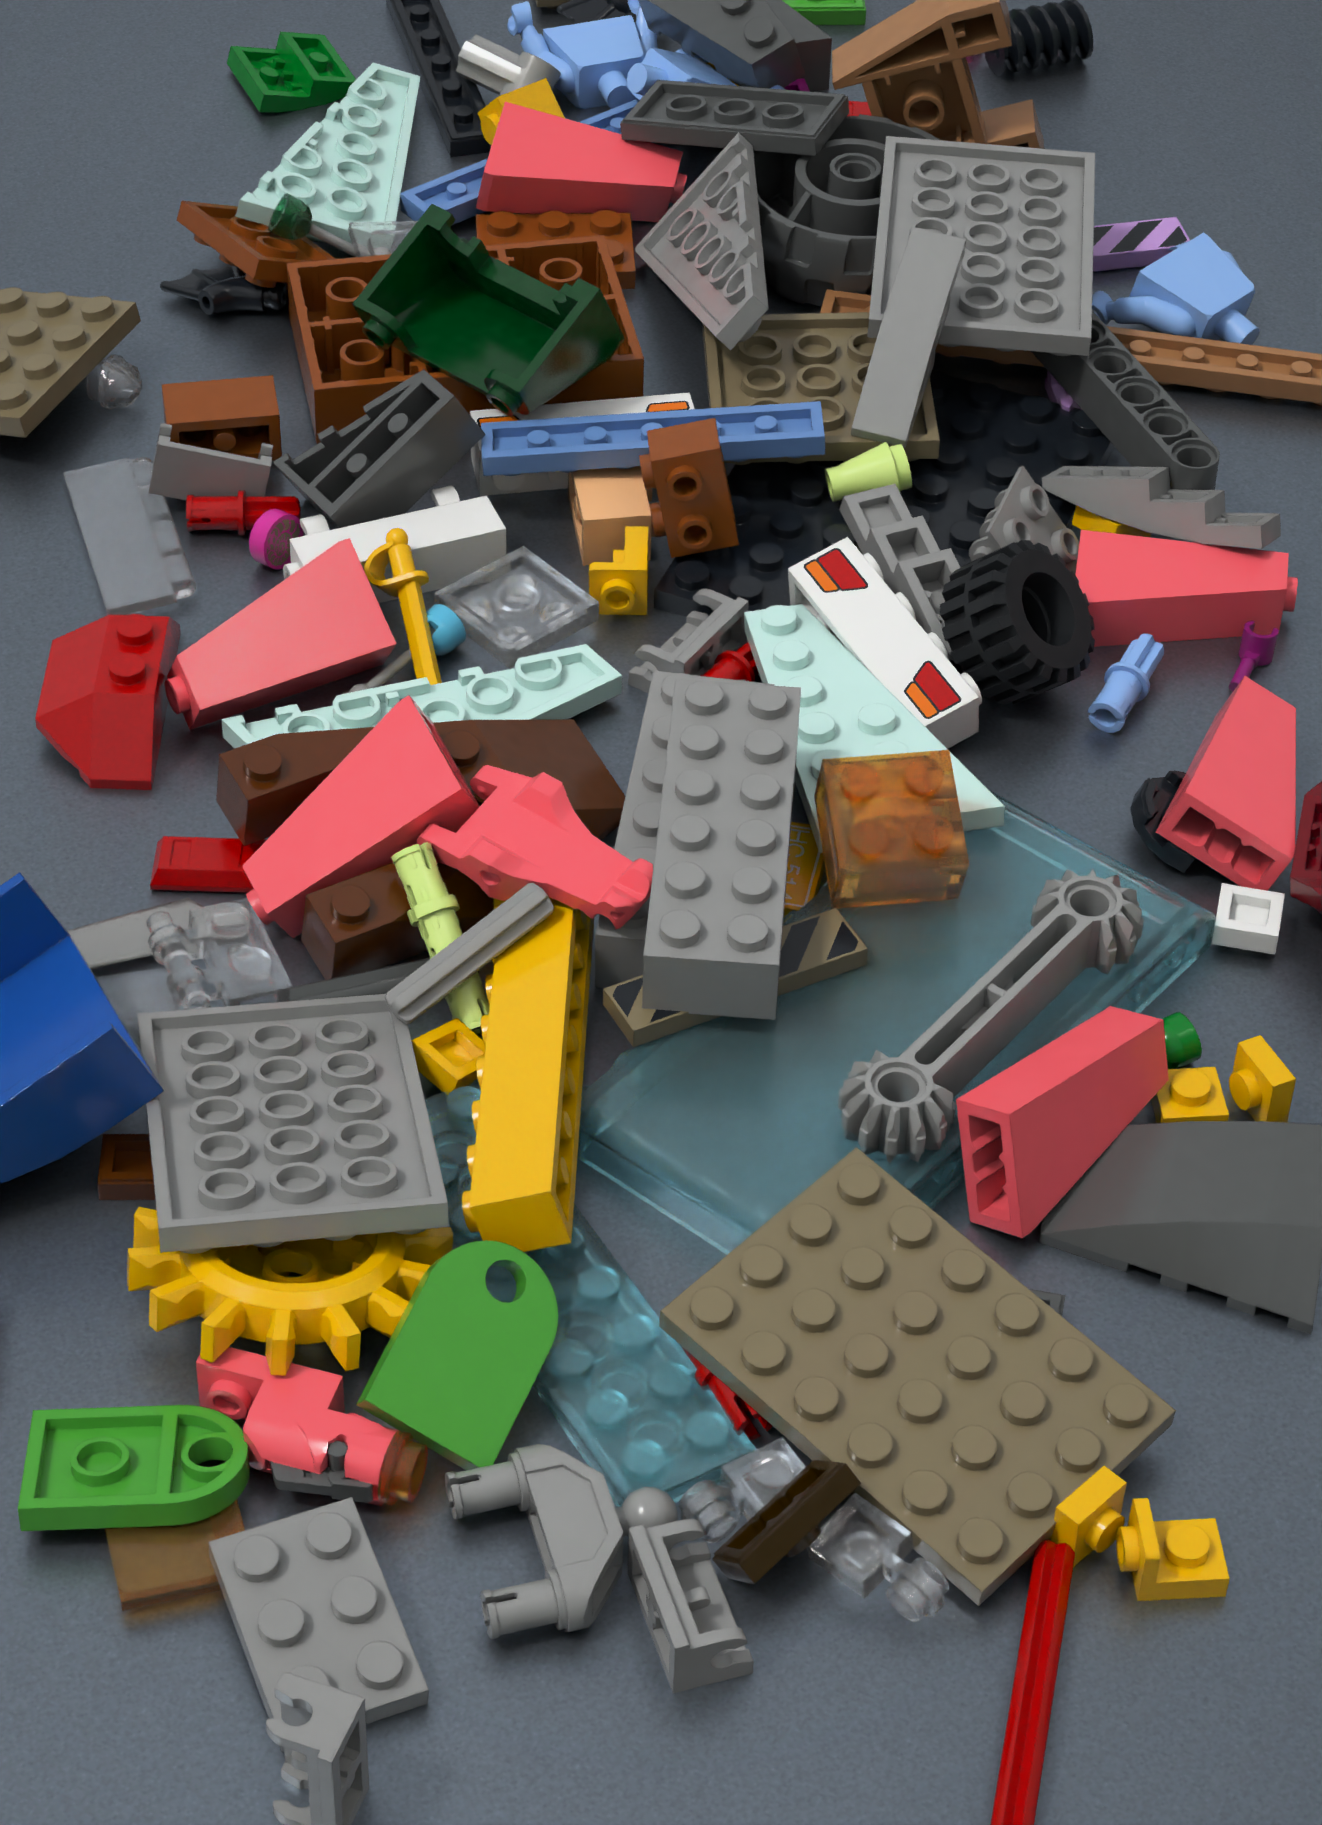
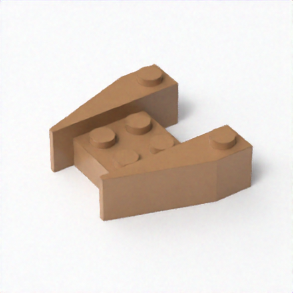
[832,0,1045,149]

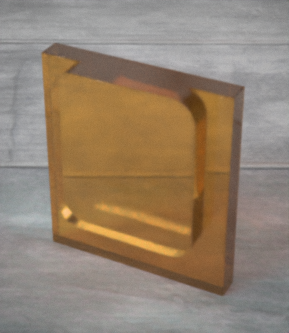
[104,1500,245,1611]

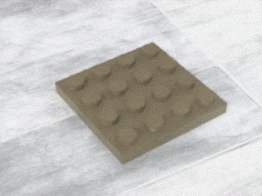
[0,287,141,438]
[703,312,940,465]

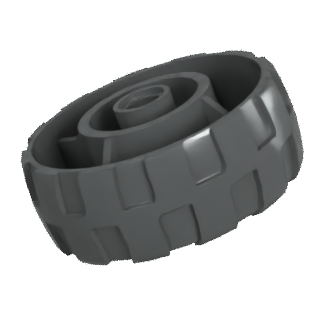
[753,114,940,306]

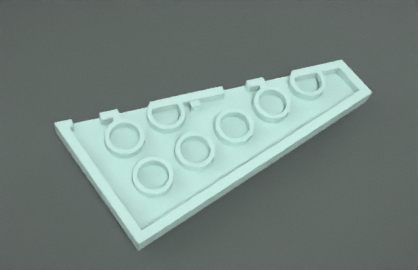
[235,63,421,255]
[744,604,1005,853]
[221,644,622,749]

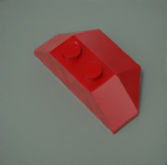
[35,614,181,790]

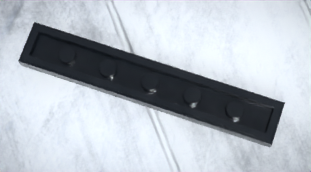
[386,0,491,157]

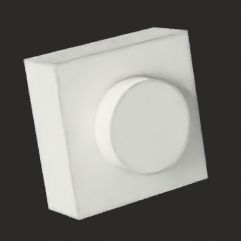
[1212,883,1285,955]

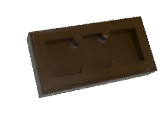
[712,1460,861,1584]

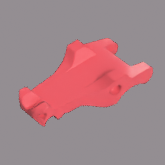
[417,765,653,930]

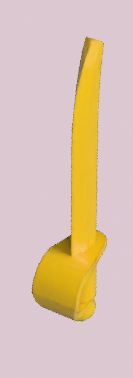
[364,528,442,685]

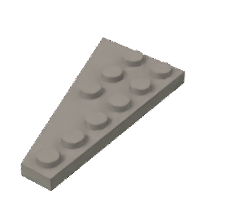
[634,132,769,350]

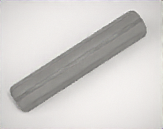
[385,883,554,1024]

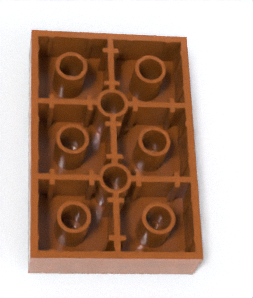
[287,235,644,444]

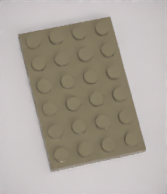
[659,1147,1176,1606]

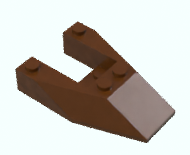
[216,719,626,980]

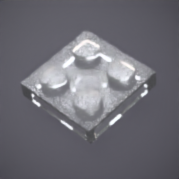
[434,546,599,668]

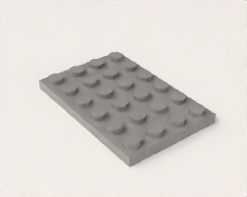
[867,136,1095,356]
[137,994,449,1254]

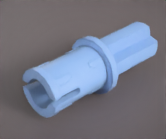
[1088,633,1164,733]

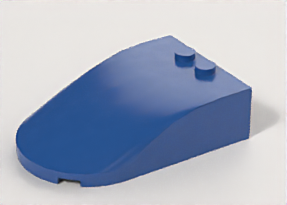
[0,872,164,1184]

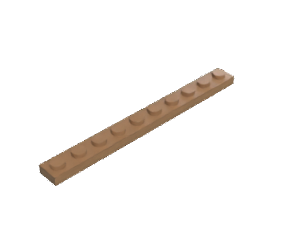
[820,289,1322,406]

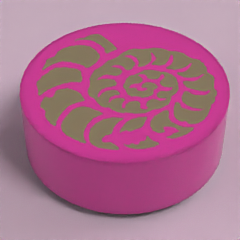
[249,509,303,570]

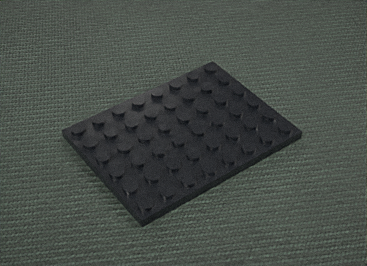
[654,370,1115,698]

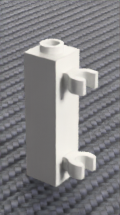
[283,486,507,603]

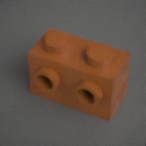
[162,375,282,461]
[639,418,739,558]

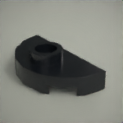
[1130,770,1195,873]

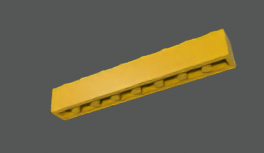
[462,898,594,1252]

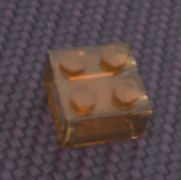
[814,750,969,909]

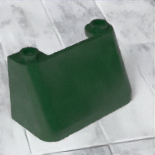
[352,204,625,416]

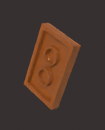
[177,201,335,288]
[476,210,636,289]

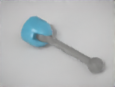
[349,604,466,693]

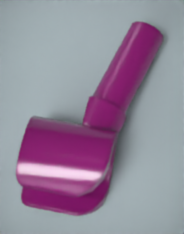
[1229,621,1279,692]

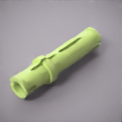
[391,842,490,1035]

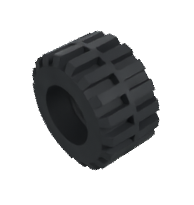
[940,540,1095,704]

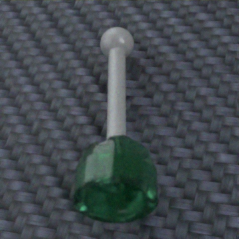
[268,193,384,257]

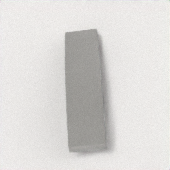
[851,227,966,448]
[1042,466,1281,549]
[839,484,961,661]

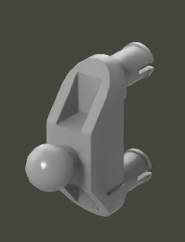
[445,1444,678,1639]

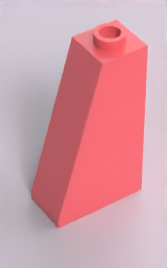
[476,102,687,222]
[1075,530,1298,647]
[164,538,397,730]
[1156,676,1296,891]
[242,695,480,938]
[956,1006,1169,1238]

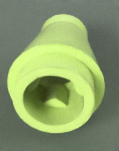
[825,442,912,502]

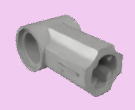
[456,34,561,96]

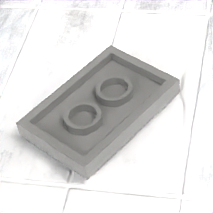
[208,1497,429,1752]

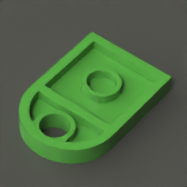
[356,1240,558,1470]
[18,1405,250,1531]

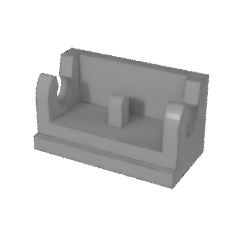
[148,423,273,500]
[628,589,749,693]
[628,1519,754,1693]
[266,1671,369,1825]

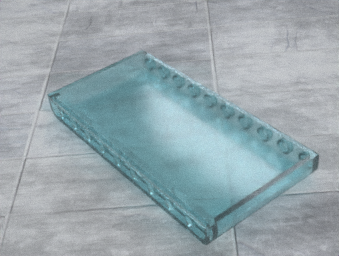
[577,789,1215,1255]

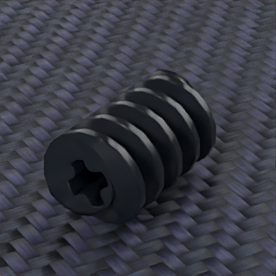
[984,0,1093,75]

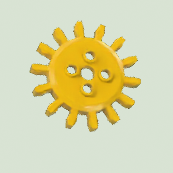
[127,1207,453,1376]

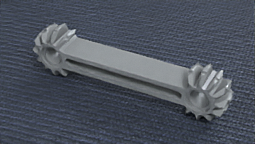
[838,868,1144,1164]

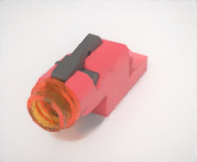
[196,1347,428,1506]

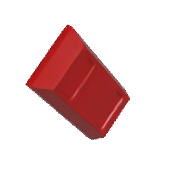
[150,836,267,893]

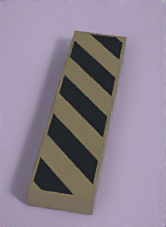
[603,908,868,1047]

